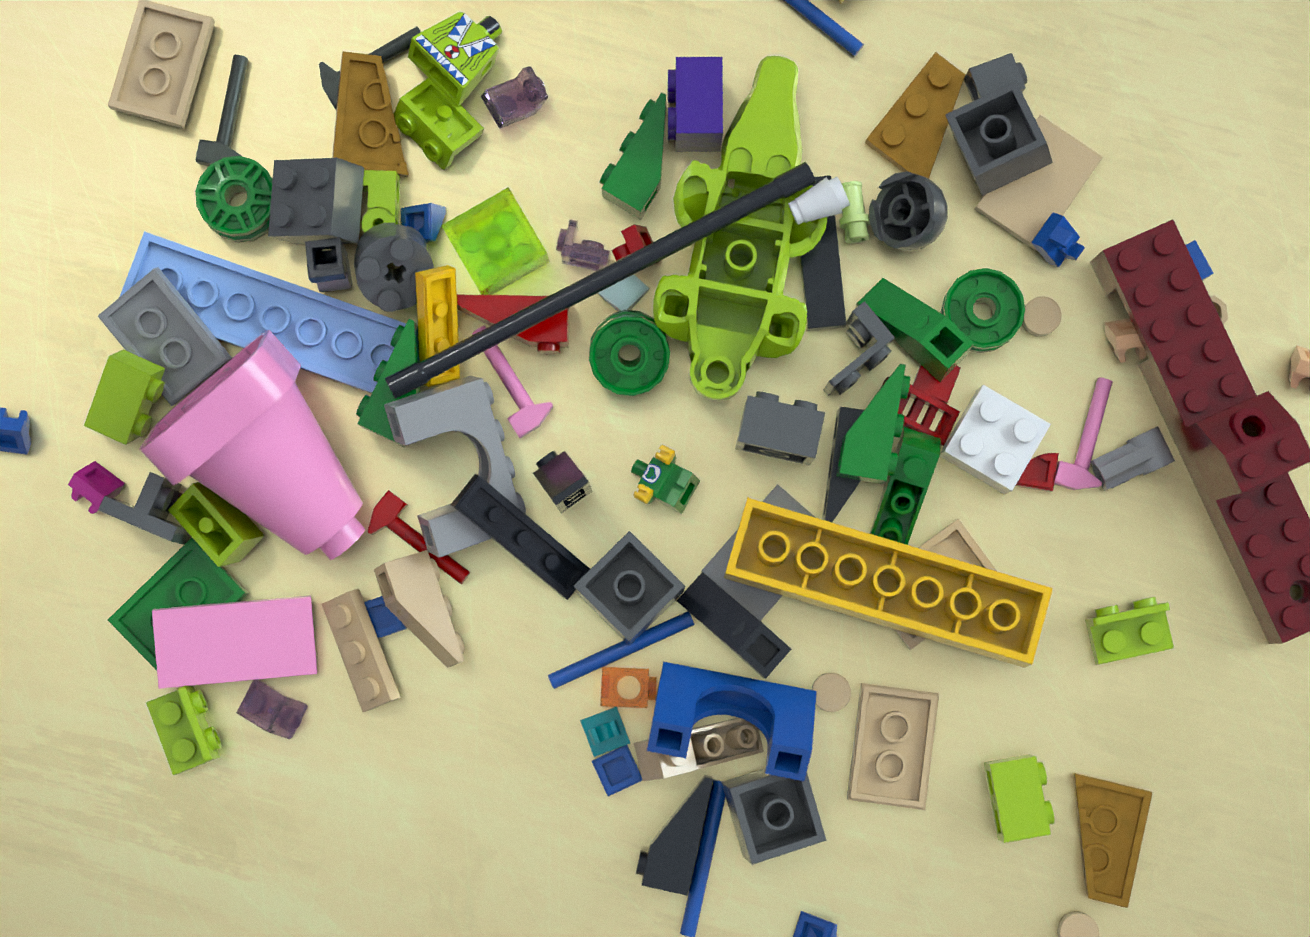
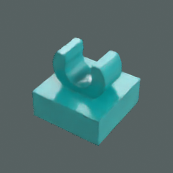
[580,706,630,757]

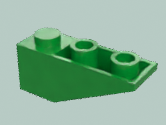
[599,92,666,220]
[856,278,974,382]
[356,319,420,447]
[836,364,910,484]
[870,427,941,545]

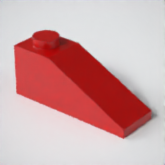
[457,294,569,354]

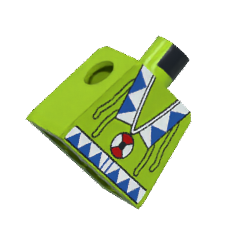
[408,12,502,106]

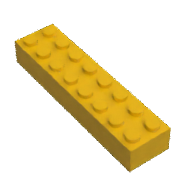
[724,498,1053,668]

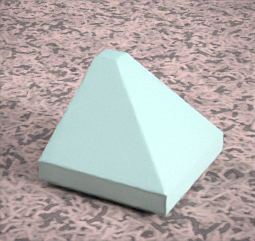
[597,275,650,312]

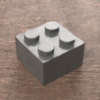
[945,81,1053,196]
[268,158,364,244]
[735,391,825,466]
[574,531,685,646]
[721,768,827,865]

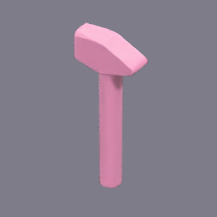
[472,326,553,438]
[1054,378,1113,490]

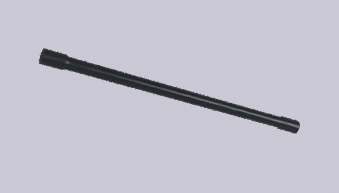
[385,162,816,399]

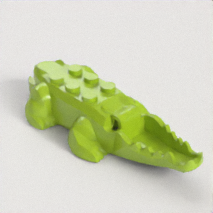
[653,56,827,401]

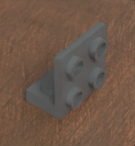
[824,301,895,396]

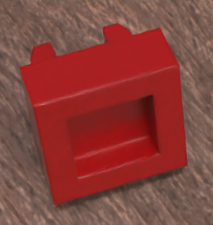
[611,224,660,267]

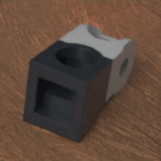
[305,237,352,292]

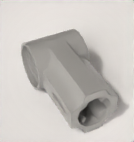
[1091,426,1175,490]

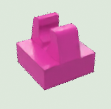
[68,461,125,514]

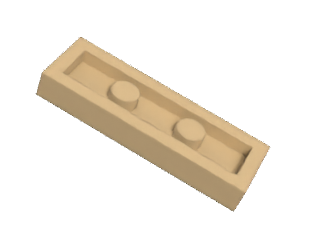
[322,589,400,712]

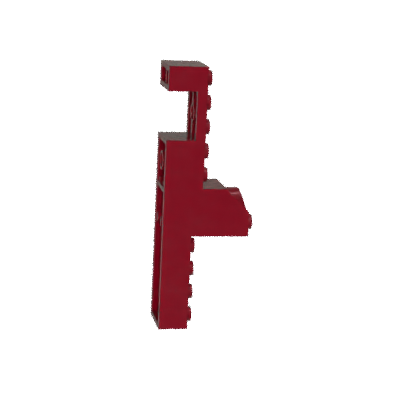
[1090,219,1310,644]

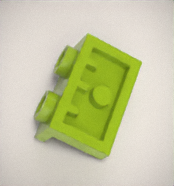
[394,78,484,170]
[1085,597,1174,665]
[146,685,221,775]

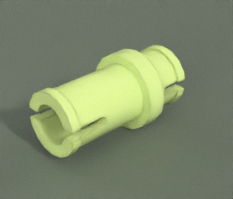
[839,181,870,243]

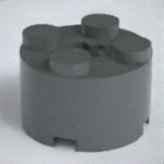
[354,223,434,312]

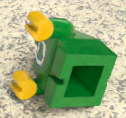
[631,445,700,514]

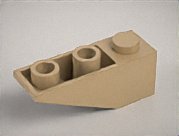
[374,550,464,668]
[634,718,764,781]

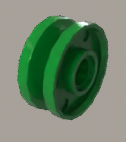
[195,156,273,242]
[940,268,1025,353]
[589,310,670,396]

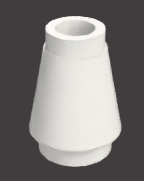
[788,177,850,225]

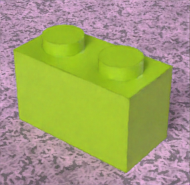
[84,349,165,445]
[168,482,265,567]
[984,754,1055,843]

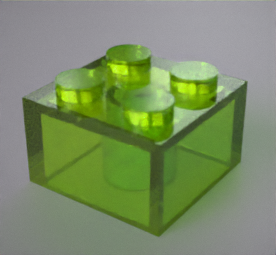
[441,187,549,295]

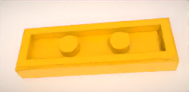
[415,265,460,387]

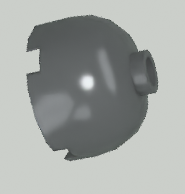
[869,171,948,251]

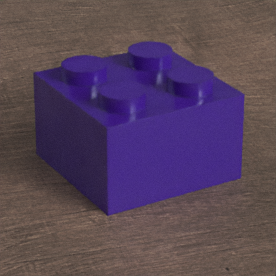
[668,57,723,152]

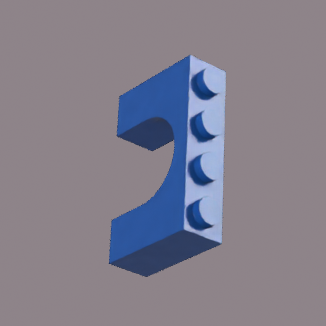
[647,662,817,781]

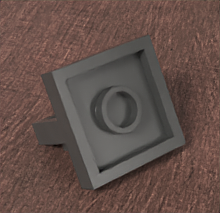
[98,472,192,545]

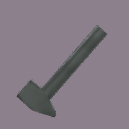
[319,26,421,109]
[196,55,248,166]

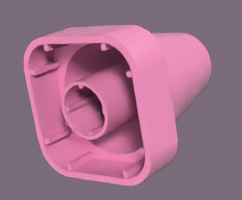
[139,330,365,560]

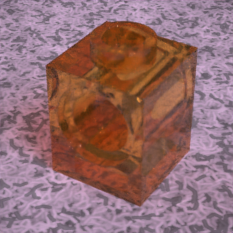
[600,667,657,708]

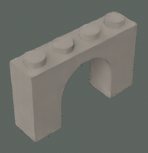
[384,376,526,558]

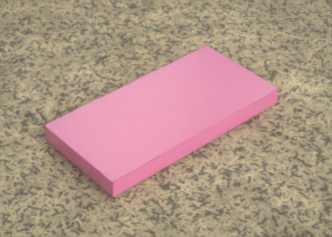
[152,595,317,689]

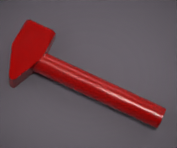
[368,490,471,585]

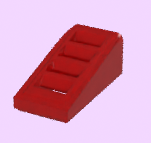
[880,377,960,446]

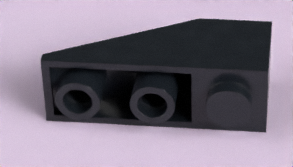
[677,572,791,679]

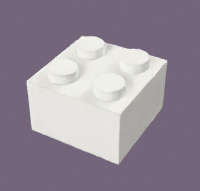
[940,385,1051,495]

